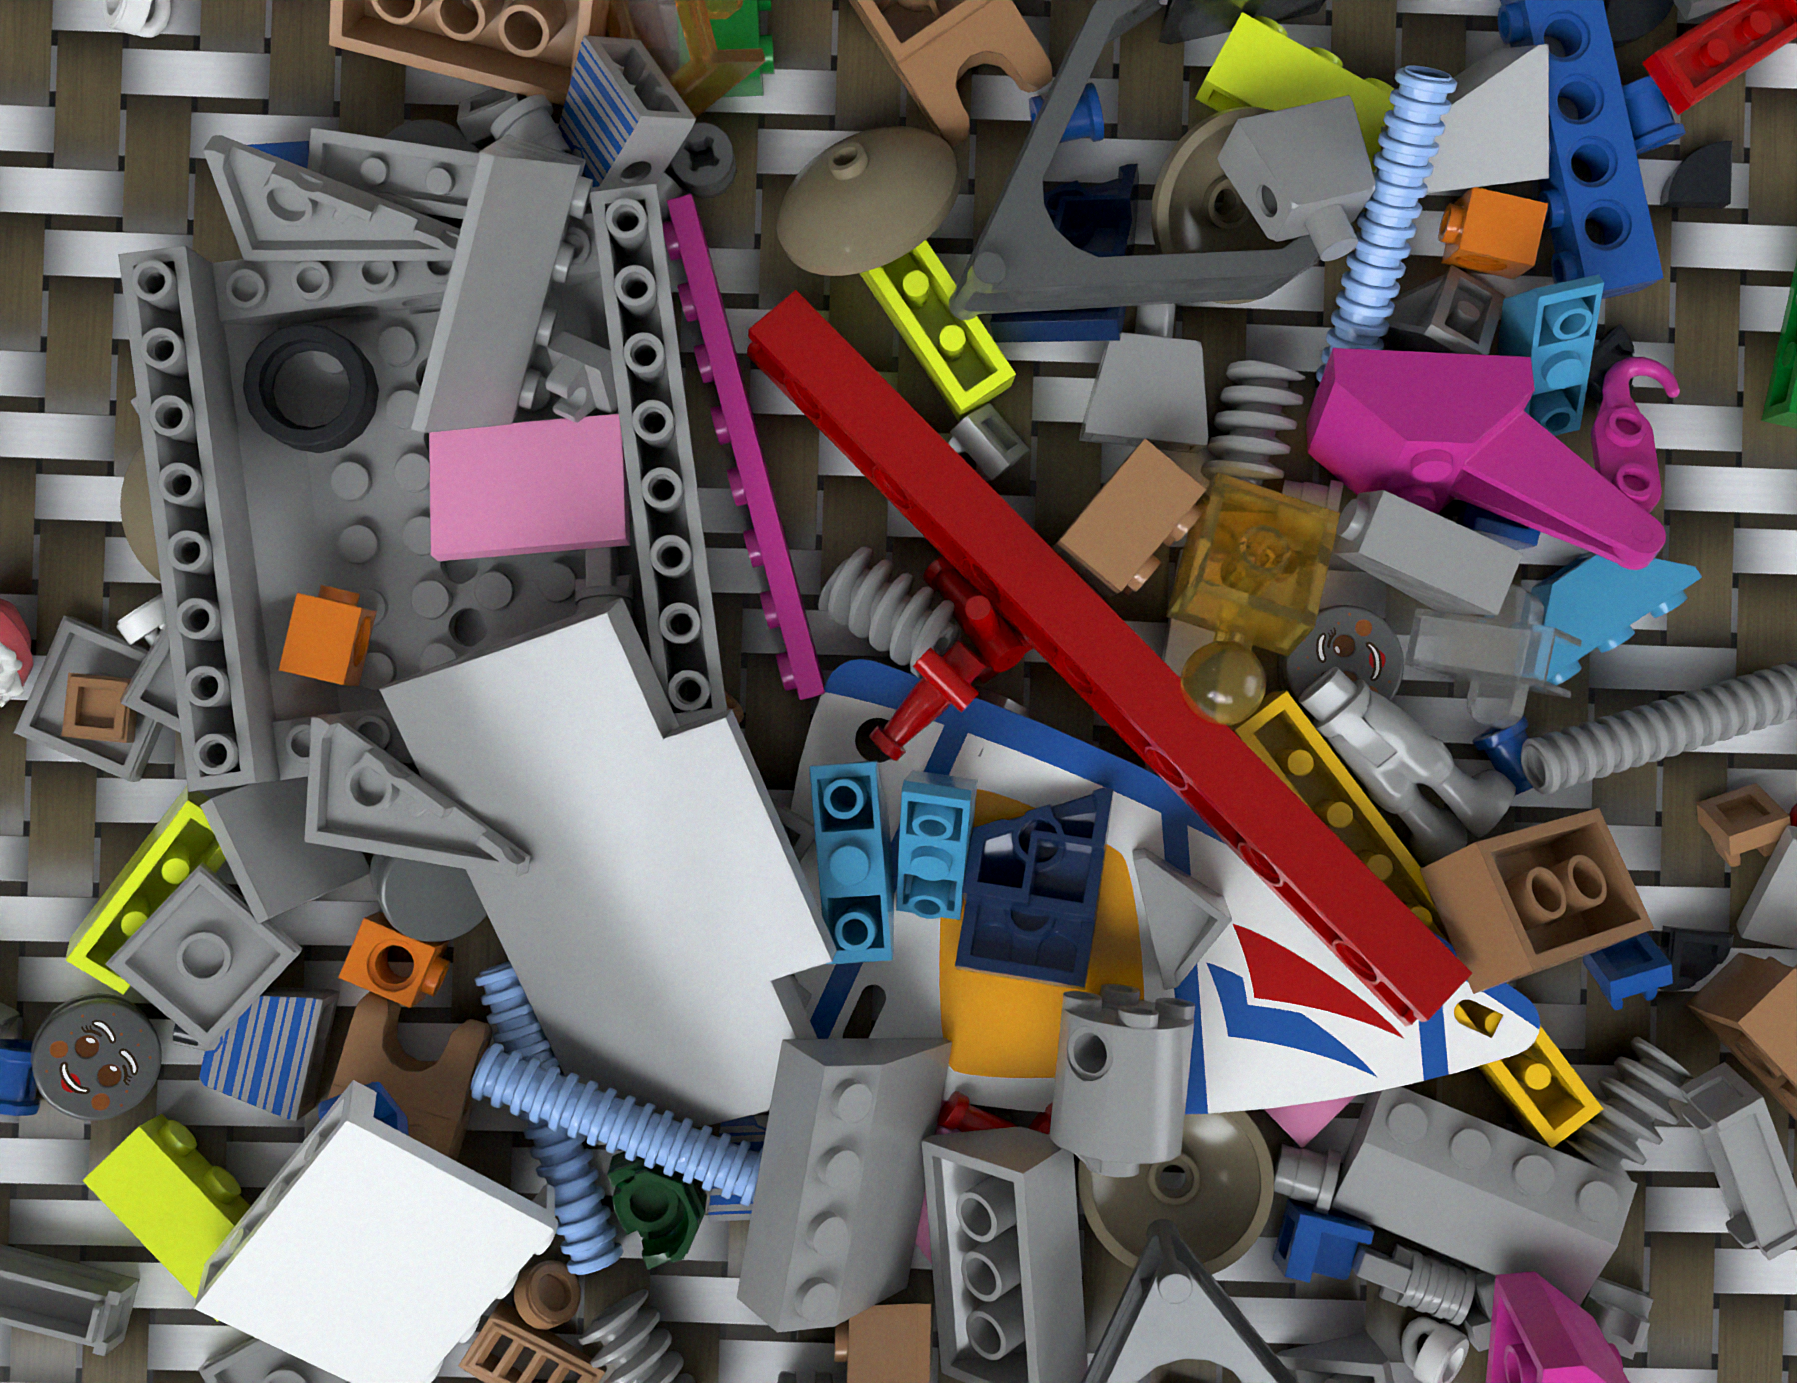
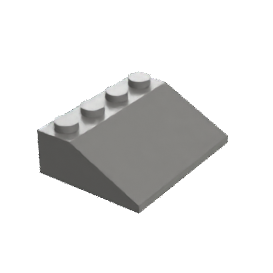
[411,134,593,433]
[737,1038,952,1333]

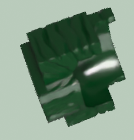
[607,1151,707,1270]

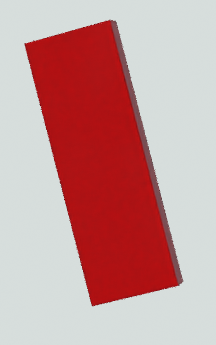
[1642,0,1797,116]

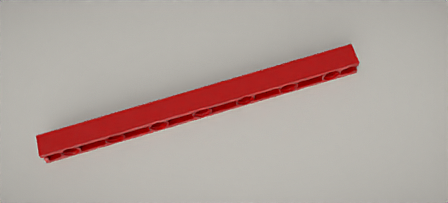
[747,290,1473,1027]

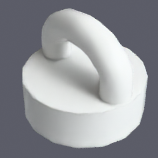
[102,0,171,38]
[116,593,166,646]
[1401,1317,1469,1383]

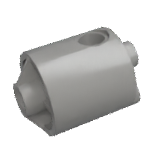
[1049,984,1195,1177]

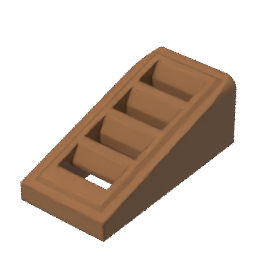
[458,1300,607,1383]

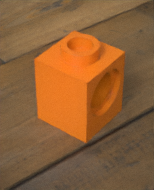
[1438,187,1548,280]
[278,585,377,686]
[338,911,450,1008]

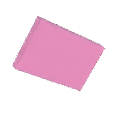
[429,414,630,561]

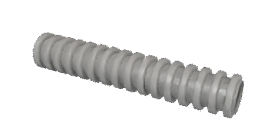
[1521,659,1797,794]

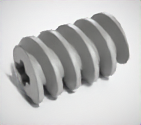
[1200,360,1305,504]
[818,546,961,679]
[1563,1036,1694,1181]
[578,1289,696,1383]

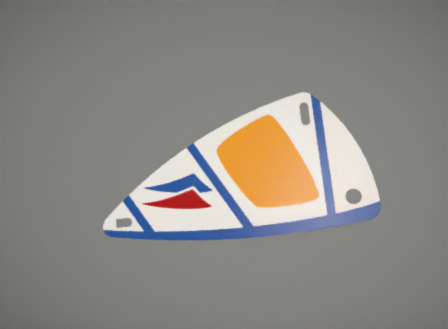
[788,659,1540,1115]

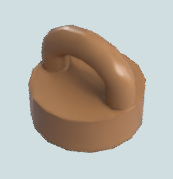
[514,1260,581,1330]

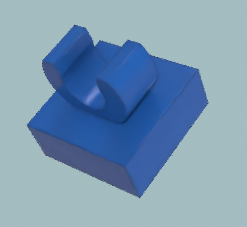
[1583,932,1673,1010]

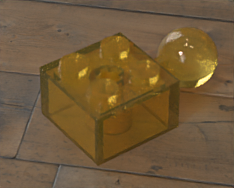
[1166,472,1341,726]

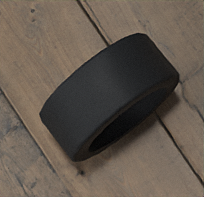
[243,323,379,453]

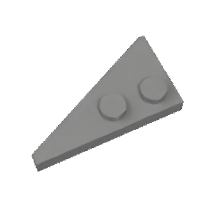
[203,135,461,261]
[305,713,530,878]

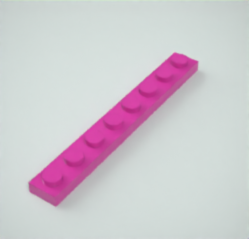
[662,194,825,700]

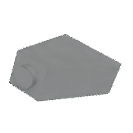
[1380,44,1549,193]
[1334,490,1523,615]

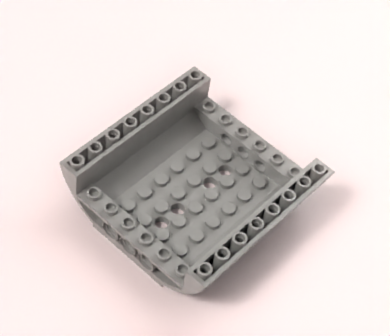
[118,183,727,792]

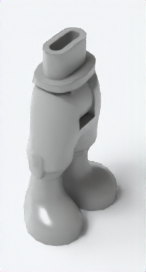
[1299,667,1516,865]

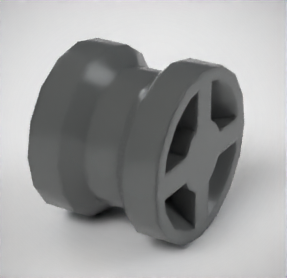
[670,122,737,199]

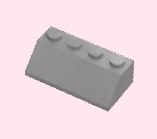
[1330,1086,1638,1306]
[921,1126,1088,1383]

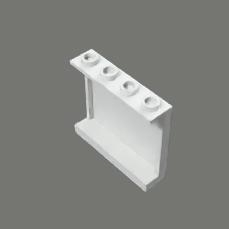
[194,1080,558,1383]

